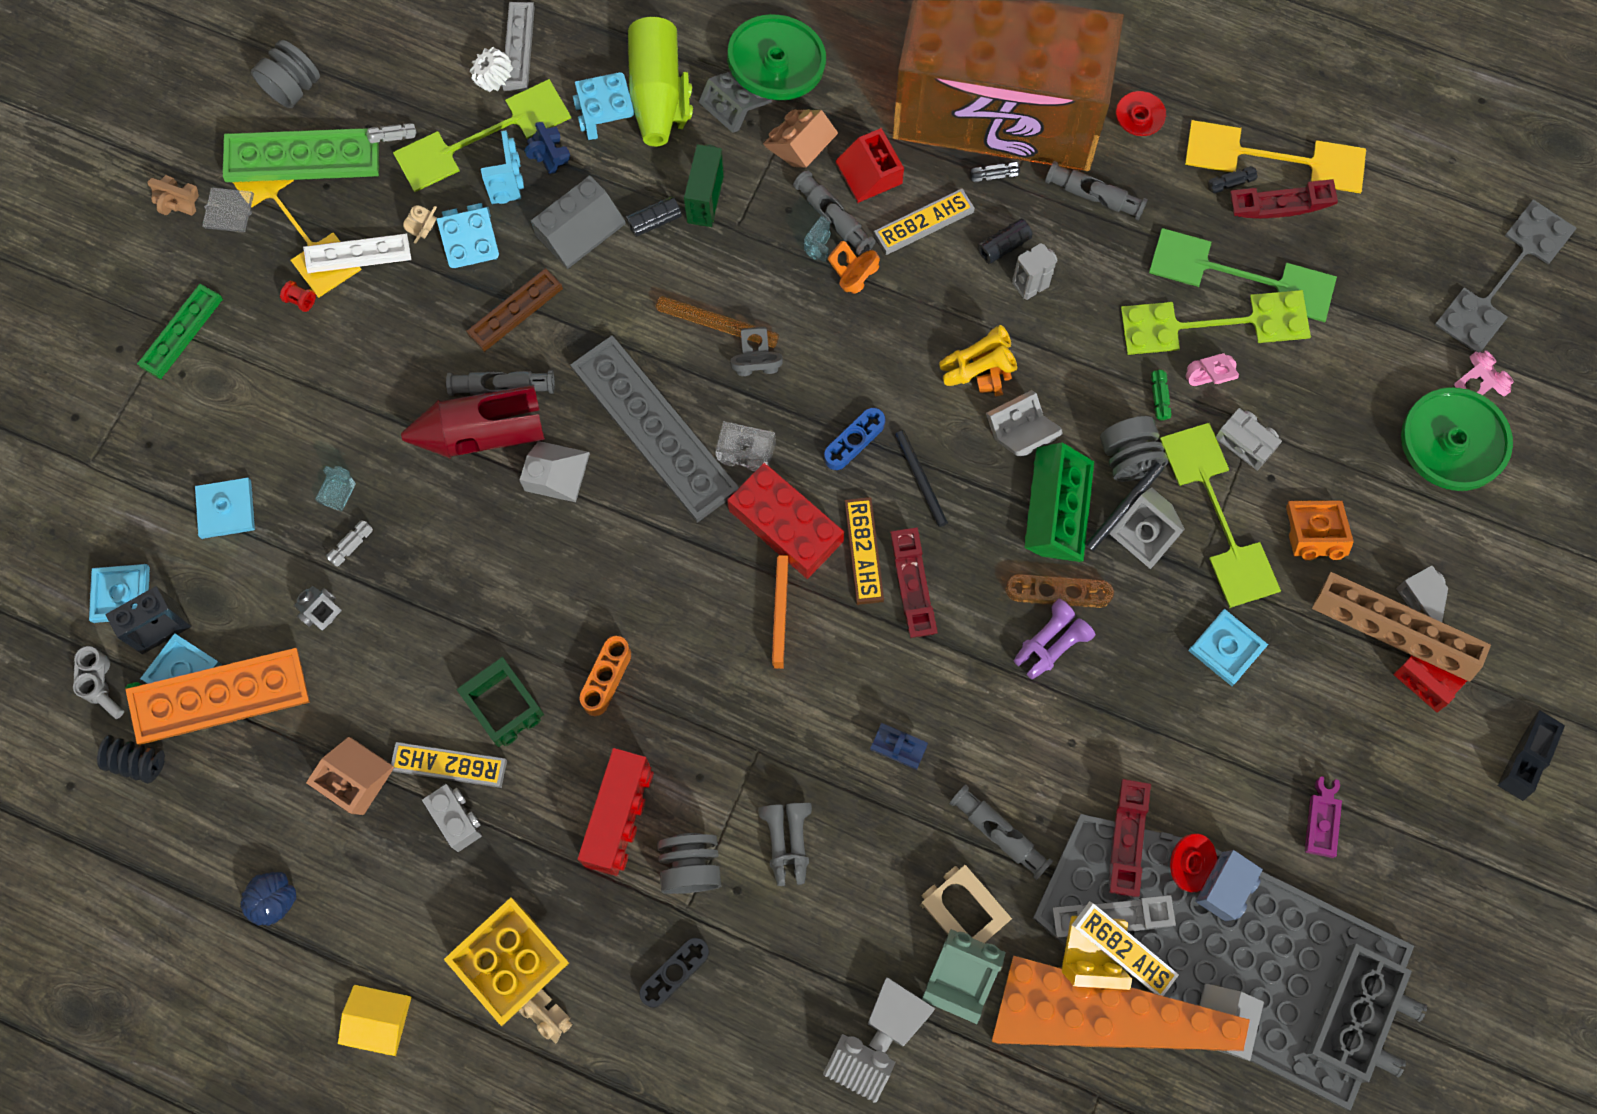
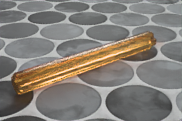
[656,296,779,348]

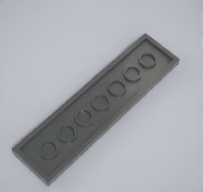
[570,335,739,523]

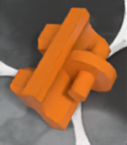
[973,350,1012,397]

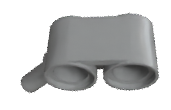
[73,646,124,719]

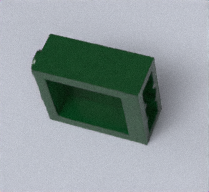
[684,144,724,228]
[456,657,544,748]

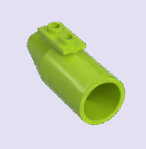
[628,17,693,146]

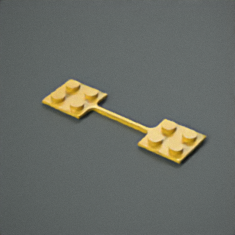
[1185,120,1366,194]
[232,180,361,298]

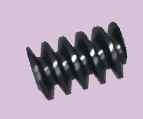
[97,735,165,784]

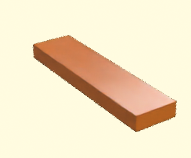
[772,555,788,669]

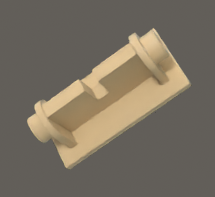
[403,205,437,244]
[519,989,573,1044]

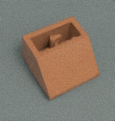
[763,109,838,167]
[306,737,395,815]

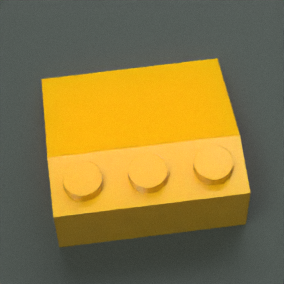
[444,898,569,1026]

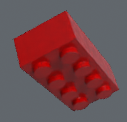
[727,463,844,579]
[577,748,654,877]

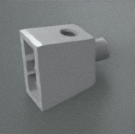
[868,978,935,1053]

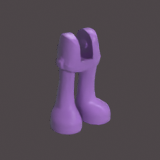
[1013,599,1096,679]

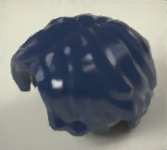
[240,871,296,926]

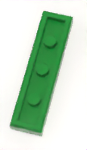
[137,284,223,380]

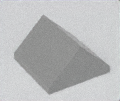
[1199,983,1264,1061]

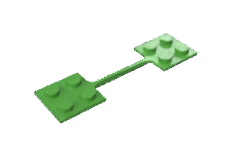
[1149,228,1337,322]

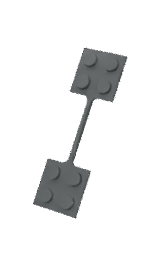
[1435,199,1577,353]

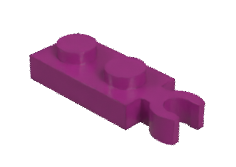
[1304,776,1342,858]

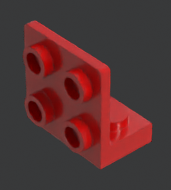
[1393,655,1467,713]

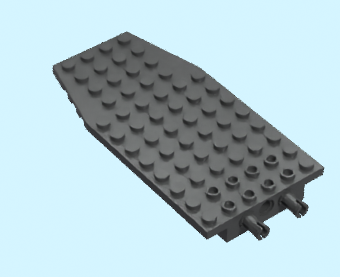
[1032,814,1427,1111]

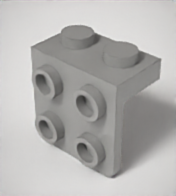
[986,390,1063,456]

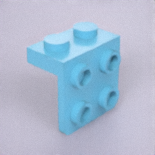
[573,72,634,140]
[481,130,524,204]
[437,203,499,268]

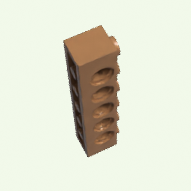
[1312,572,1491,682]

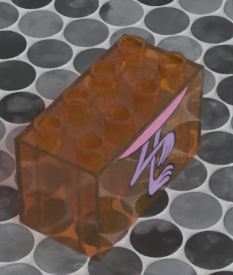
[893,0,1124,171]

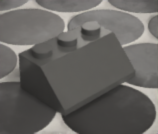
[531,175,626,269]

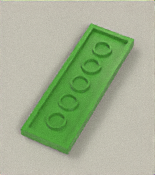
[223,128,379,182]

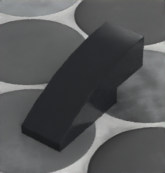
[1497,710,1565,801]

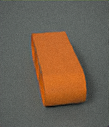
[580,636,631,716]

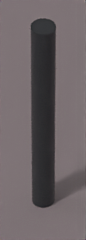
[895,430,948,527]
[1085,462,1165,551]

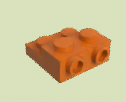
[1286,501,1354,560]

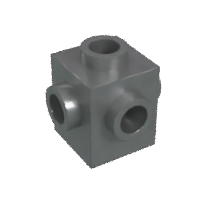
[294,586,342,631]

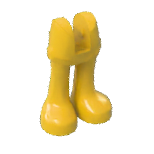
[939,325,1017,386]

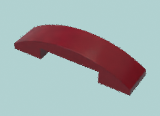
[1230,179,1338,218]
[891,527,938,638]
[1109,779,1151,898]

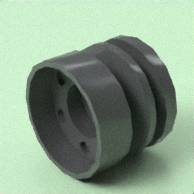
[251,40,320,108]
[1100,416,1168,482]
[657,833,722,894]

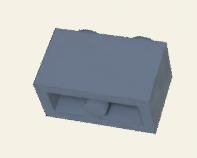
[1195,850,1263,921]

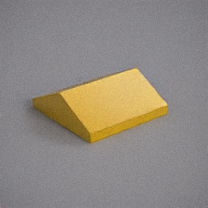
[338,985,411,1056]

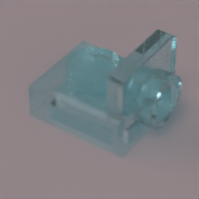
[804,216,831,262]
[315,466,356,511]

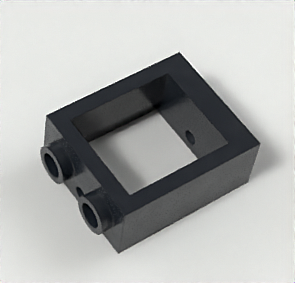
[105,586,192,654]

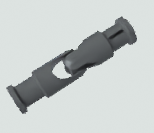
[1045,161,1148,221]
[793,170,876,256]
[446,370,555,396]
[949,784,1053,880]

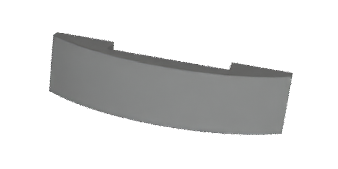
[1053,895,1176,938]

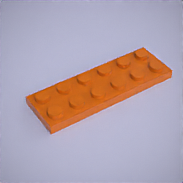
[125,648,310,745]

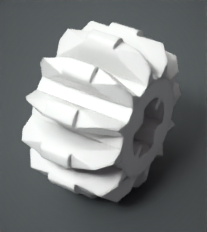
[470,47,513,92]

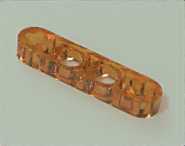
[1006,574,1114,608]

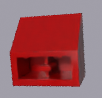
[836,128,904,203]

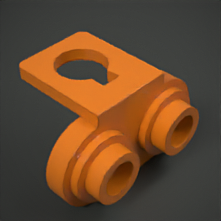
[828,241,880,294]

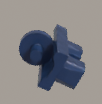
[525,122,570,174]
[870,723,928,770]

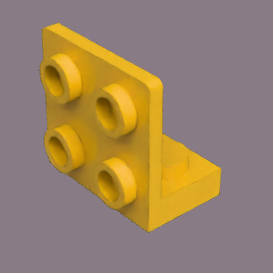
[1062,916,1132,990]

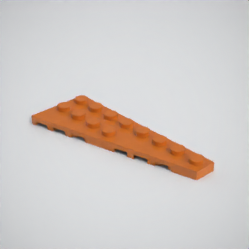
[992,956,1250,1051]

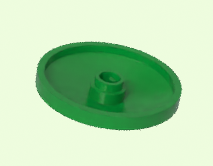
[727,14,826,100]
[1401,387,1513,491]

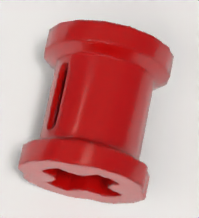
[280,281,316,312]

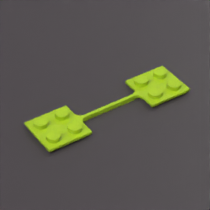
[393,79,571,192]
[1121,290,1311,355]
[1160,423,1281,608]

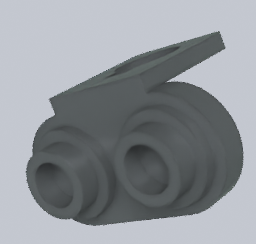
[730,327,783,376]

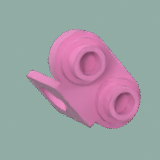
[1454,351,1514,396]
[1186,353,1239,386]

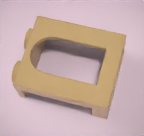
[920,865,1012,943]

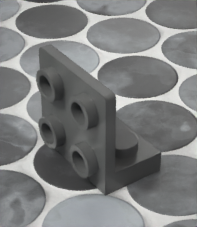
[699,72,772,133]

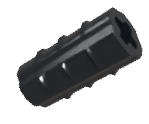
[626,196,682,237]
[978,218,1033,264]

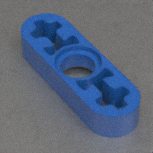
[824,408,885,470]

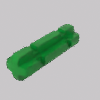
[1151,370,1172,421]

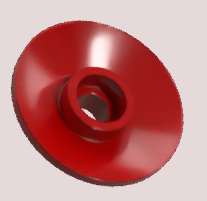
[1116,91,1166,136]
[1170,833,1217,892]

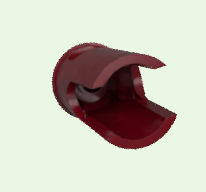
[401,385,545,459]

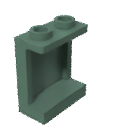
[922,929,1006,1024]

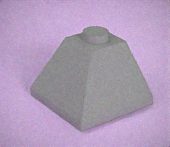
[520,441,590,502]
[1110,487,1185,569]

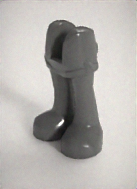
[758,803,812,886]

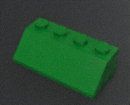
[1025,442,1094,562]

